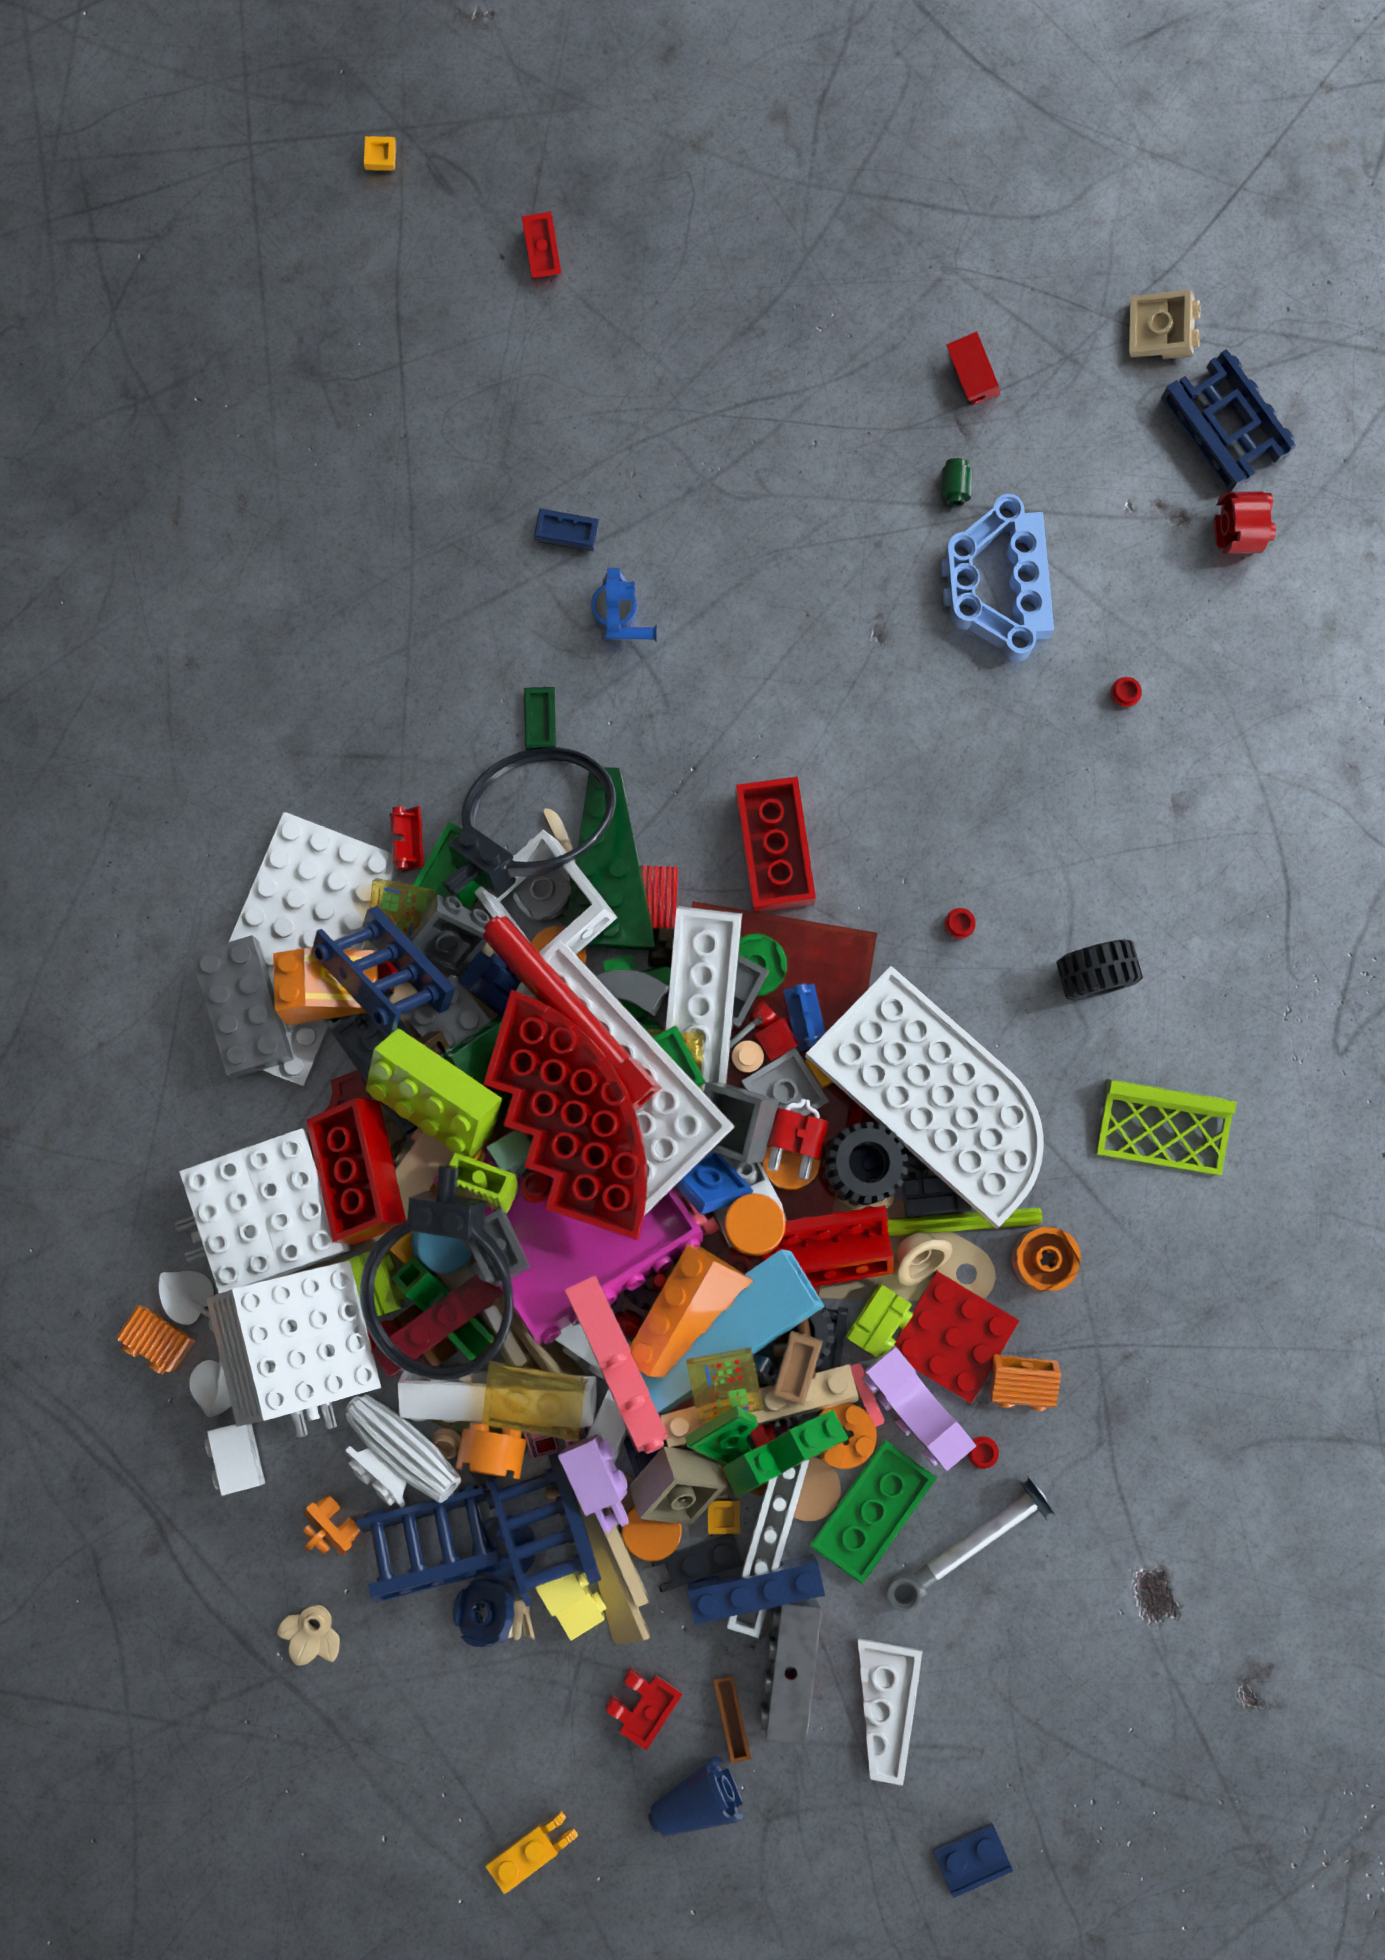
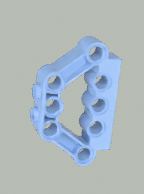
[940,494,1054,662]

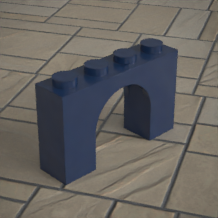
[688,1554,825,1624]

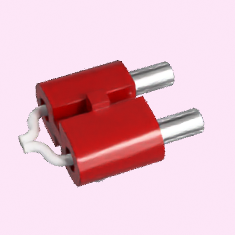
[767,1099,829,1179]

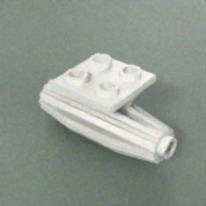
[345,1395,461,1508]

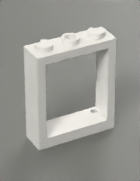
[474,830,617,956]

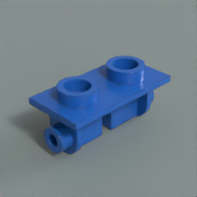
[783,984,825,1052]

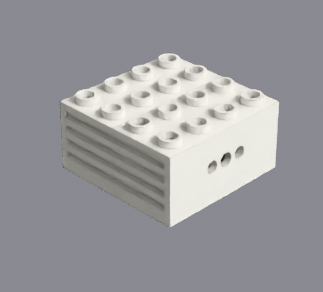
[175,1128,352,1294]
[206,1261,381,1437]

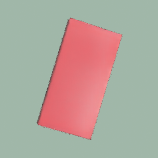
[850,1362,885,1427]

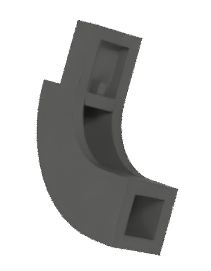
[596,970,669,1016]

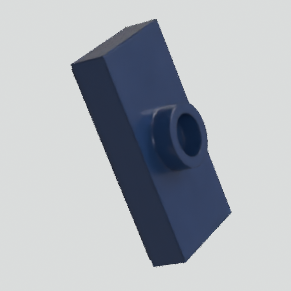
[534,508,600,551]

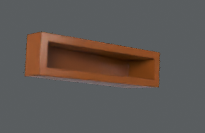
[713,1676,752,1764]

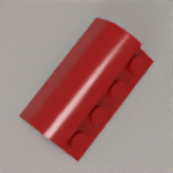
[760,1205,894,1287]

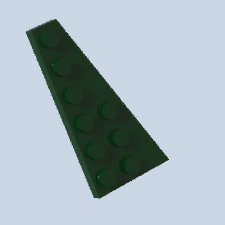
[566,767,658,951]

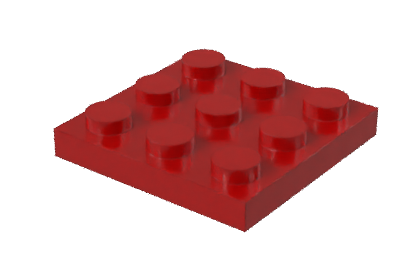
[893,1271,1020,1404]

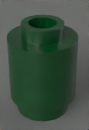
[940,458,972,507]

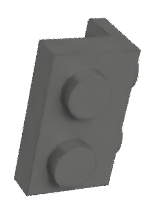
[462,1208,531,1287]

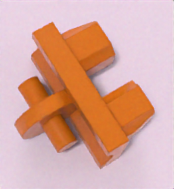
[302,1495,360,1556]

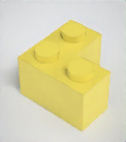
[535,1572,607,1641]

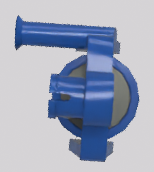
[591,568,657,643]

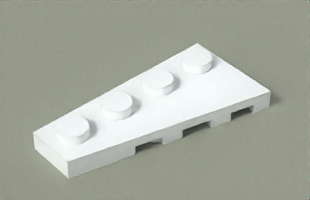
[858,1638,923,1786]

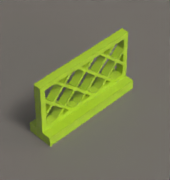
[1096,1078,1237,1175]

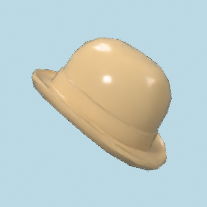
[897,1232,953,1286]

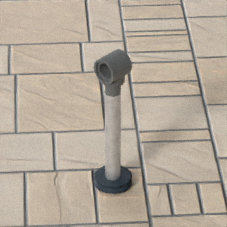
[886,1476,1055,1611]

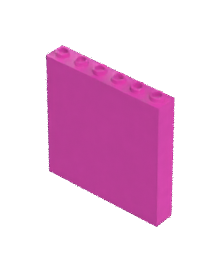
[433,1129,703,1346]

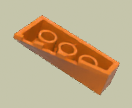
[630,1244,754,1378]

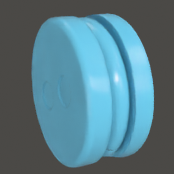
[411,1231,473,1274]

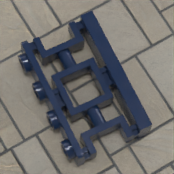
[1161,349,1296,492]

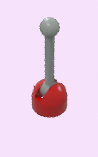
[729,1000,779,1050]

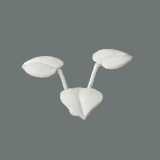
[159,1271,232,1417]

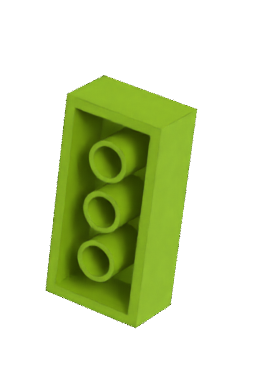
[365,1028,502,1158]

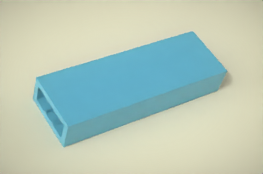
[639,1250,825,1413]

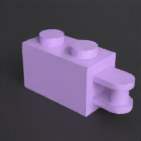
[558,1433,628,1533]

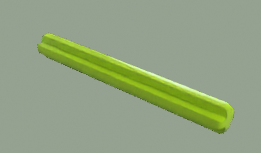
[888,1207,1042,1236]

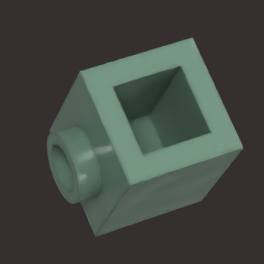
[487,1130,534,1178]

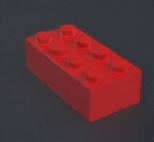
[735,776,816,913]
[306,1098,406,1244]

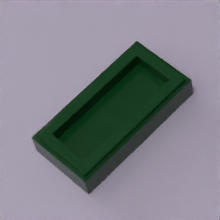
[524,687,556,750]

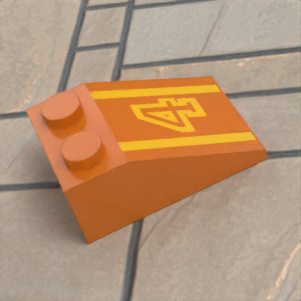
[273,948,378,1026]

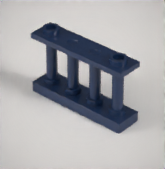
[311,906,456,1036]
[484,1452,602,1607]
[356,1485,504,1603]

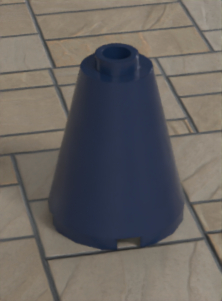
[648,1756,744,1836]

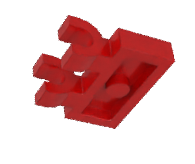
[605,1667,683,1751]

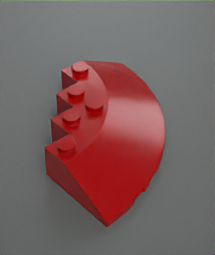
[484,990,647,1240]

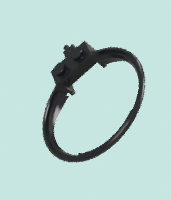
[442,747,616,898]
[360,1165,514,1380]

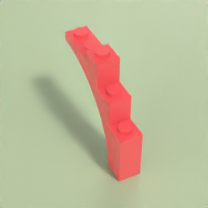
[565,1276,668,1454]

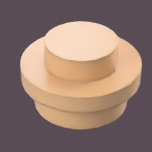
[732,1041,764,1073]
[432,1429,461,1459]

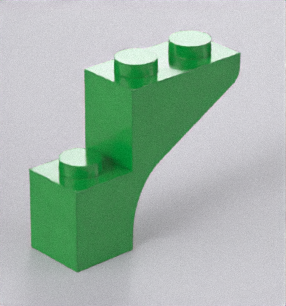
[391,1256,495,1361]
[722,1410,848,1497]

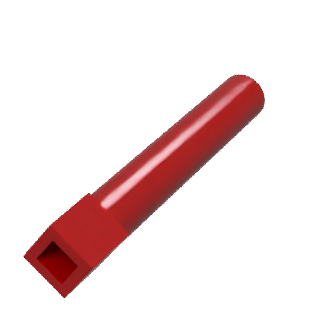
[482,916,662,1110]

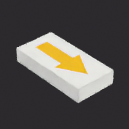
[480,1305,527,1372]

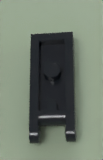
[650,1534,743,1592]

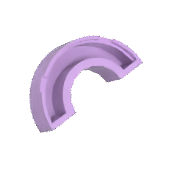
[861,1346,976,1471]

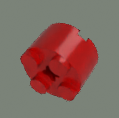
[1214,491,1276,554]

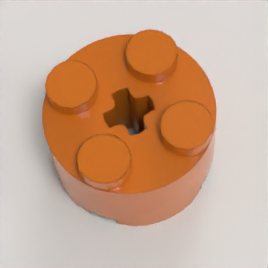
[1011,1227,1081,1292]
[814,1403,877,1469]
[455,1423,527,1480]

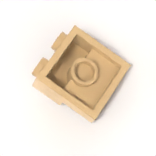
[1129,289,1201,360]

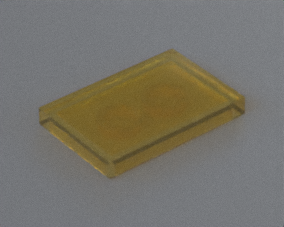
[482,1361,587,1441]

